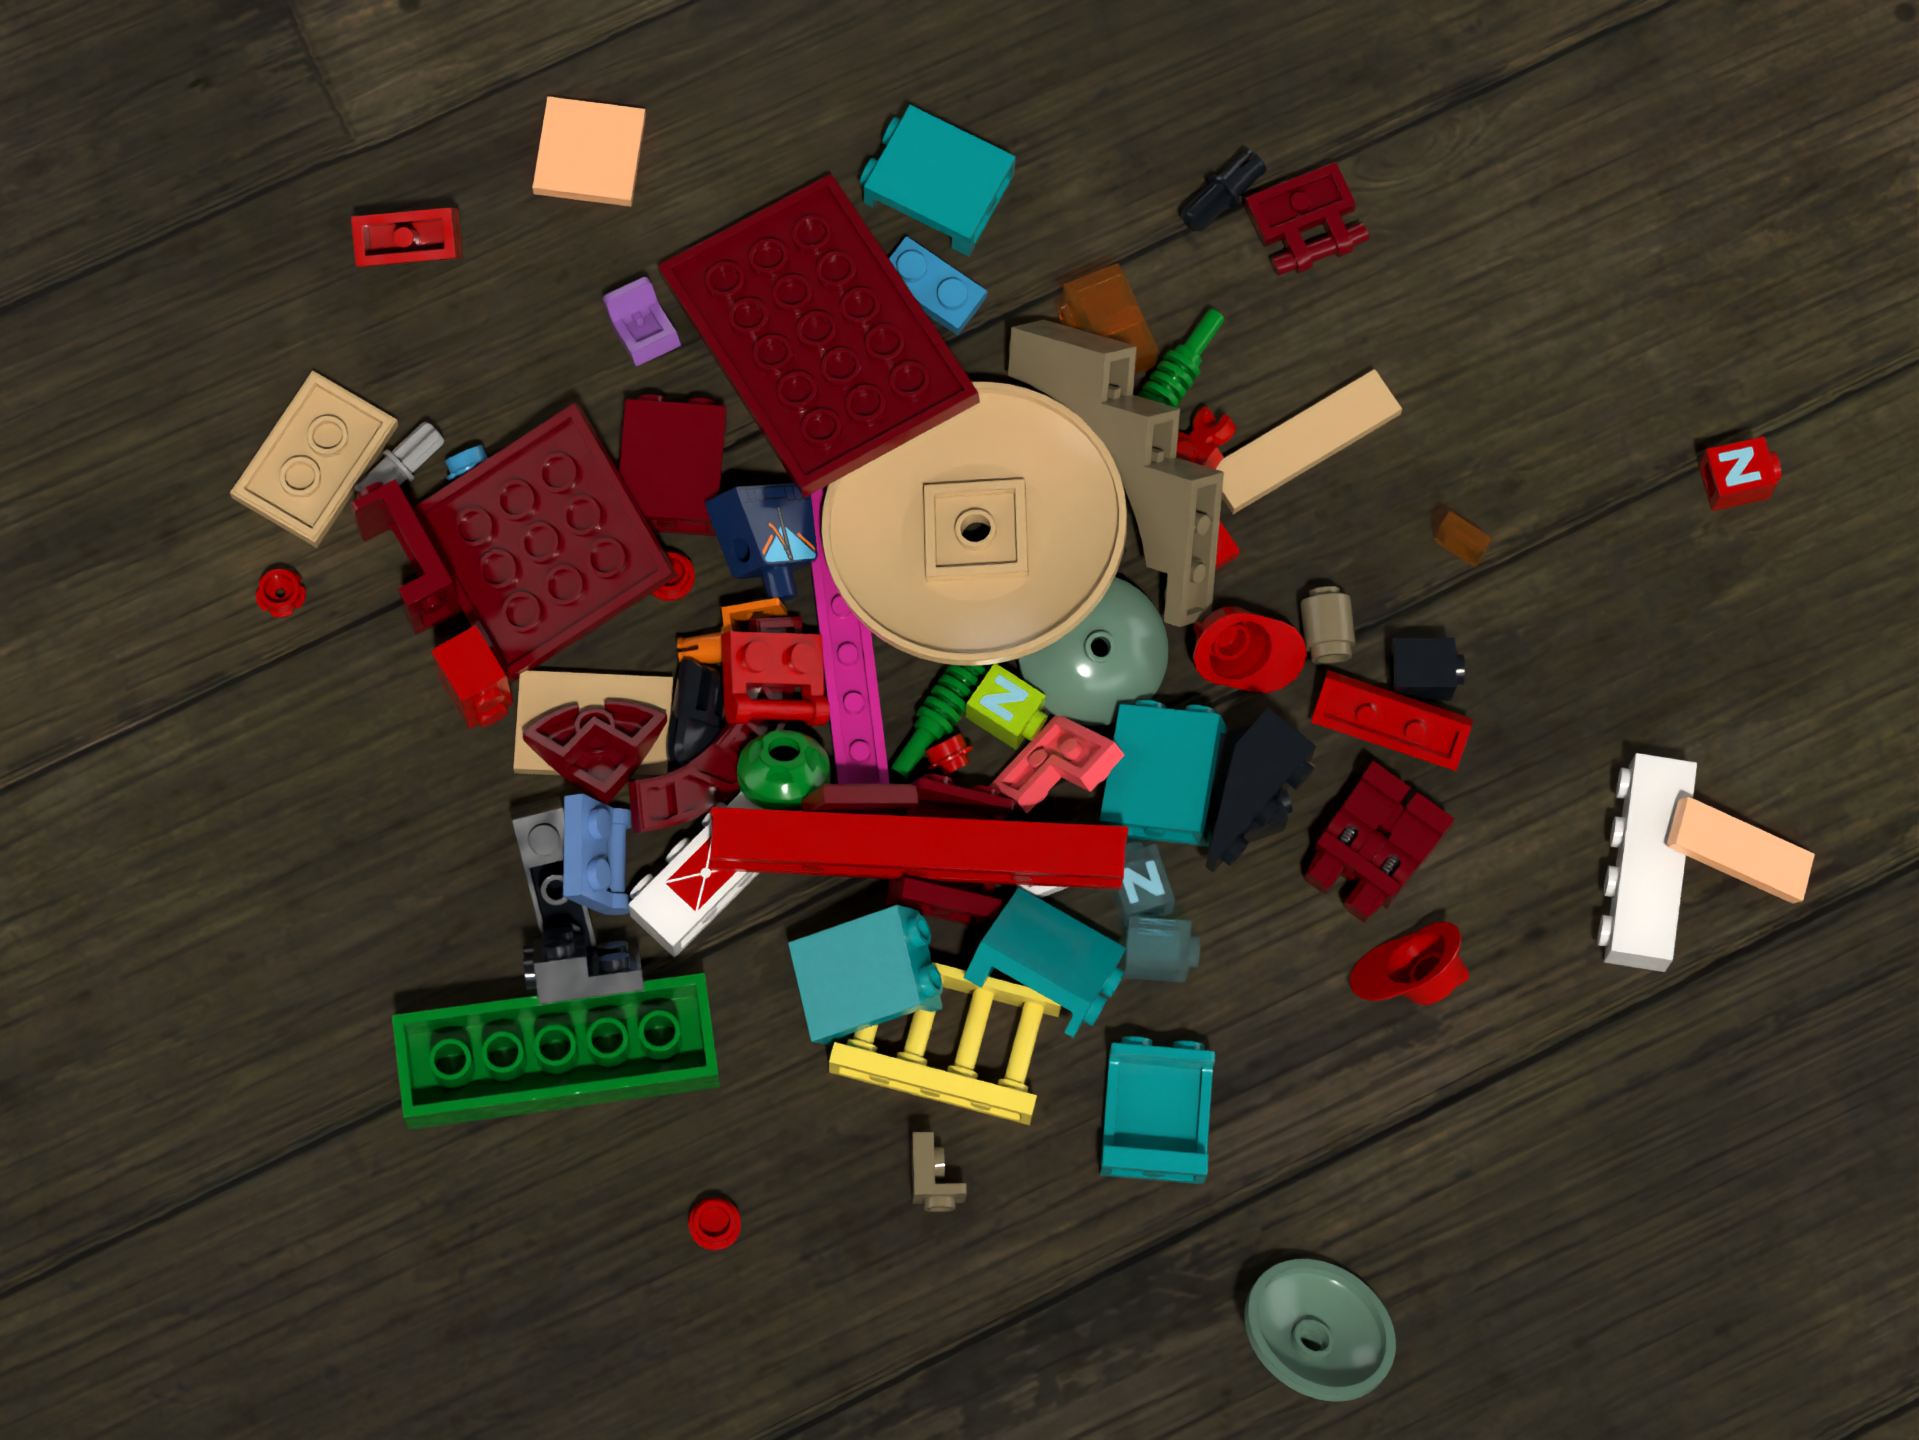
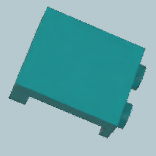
[859,105,1016,257]
[1100,700,1227,847]
[963,887,1127,1038]
[788,905,943,1046]
[1100,1036,1215,1184]

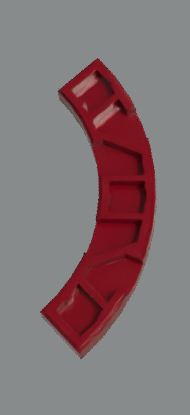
[628,616,803,834]

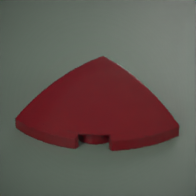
[523,700,667,805]

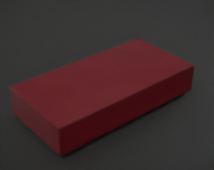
[801,784,918,816]

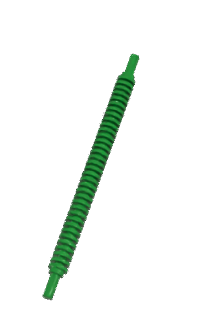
[890,309,1225,780]

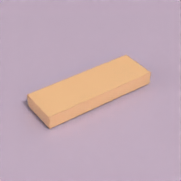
[1666,796,1815,904]

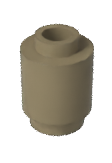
[1300,586,1356,664]

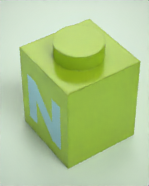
[965,664,1048,750]

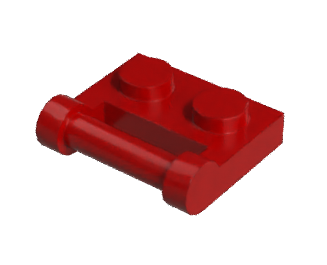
[721,631,830,726]

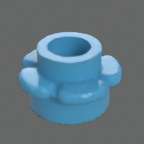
[445,445,490,481]

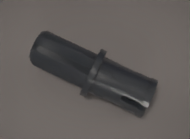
[1180,149,1267,232]

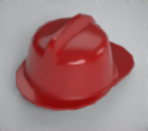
[1193,606,1307,693]
[1349,922,1469,1005]

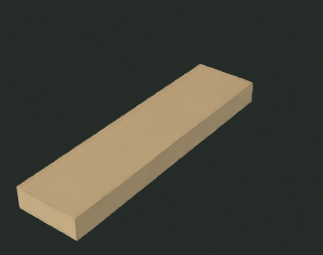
[1216,369,1402,514]

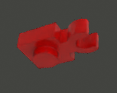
[1176,406,1236,469]

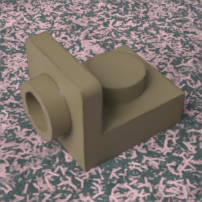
[911,1132,967,1212]

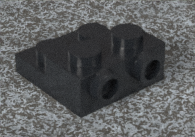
[523,927,644,1004]

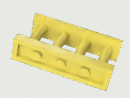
[829,962,1061,1125]

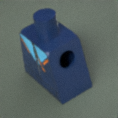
[705,483,818,602]

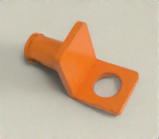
[677,598,788,665]

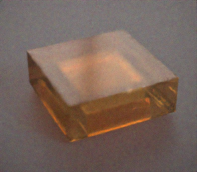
[1435,511,1492,567]

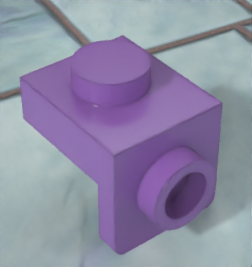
[603,277,681,367]

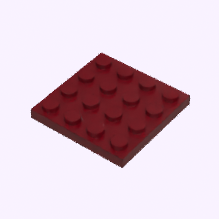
[412,403,678,684]

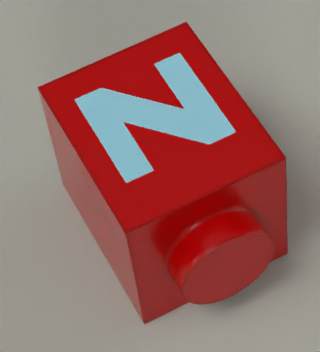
[1698,436,1781,511]

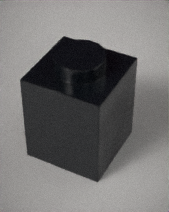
[1389,638,1465,701]

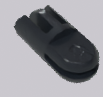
[666,659,724,769]

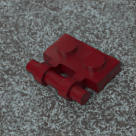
[1244,162,1369,276]

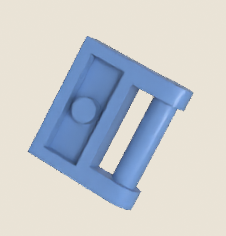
[563,794,631,915]

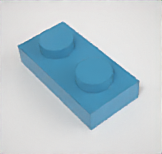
[889,236,987,336]

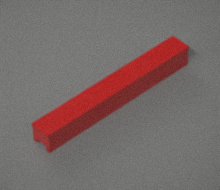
[710,807,1128,890]

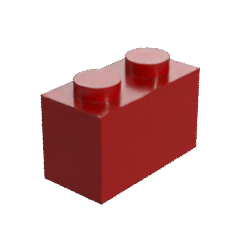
[351,207,463,267]
[431,625,514,730]

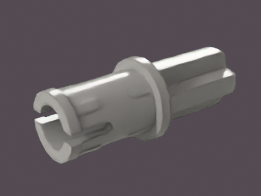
[353,422,444,493]

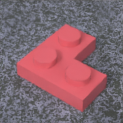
[989,716,1125,814]

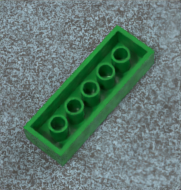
[392,973,720,1130]

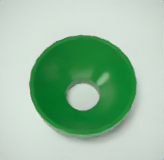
[737,730,831,811]

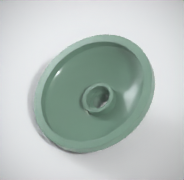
[1017,577,1169,726]
[1244,1259,1396,1402]

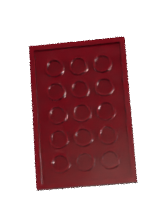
[658,174,980,498]

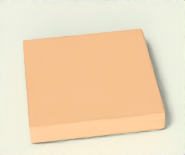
[533,96,646,207]

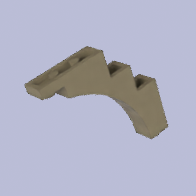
[1008,320,1224,627]

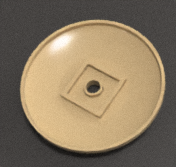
[822,382,1127,666]

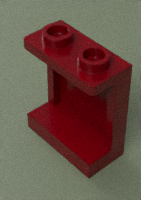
[619,394,727,536]
[350,479,461,635]
[885,774,1016,929]

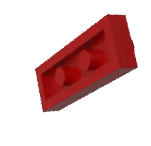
[1311,670,1474,771]

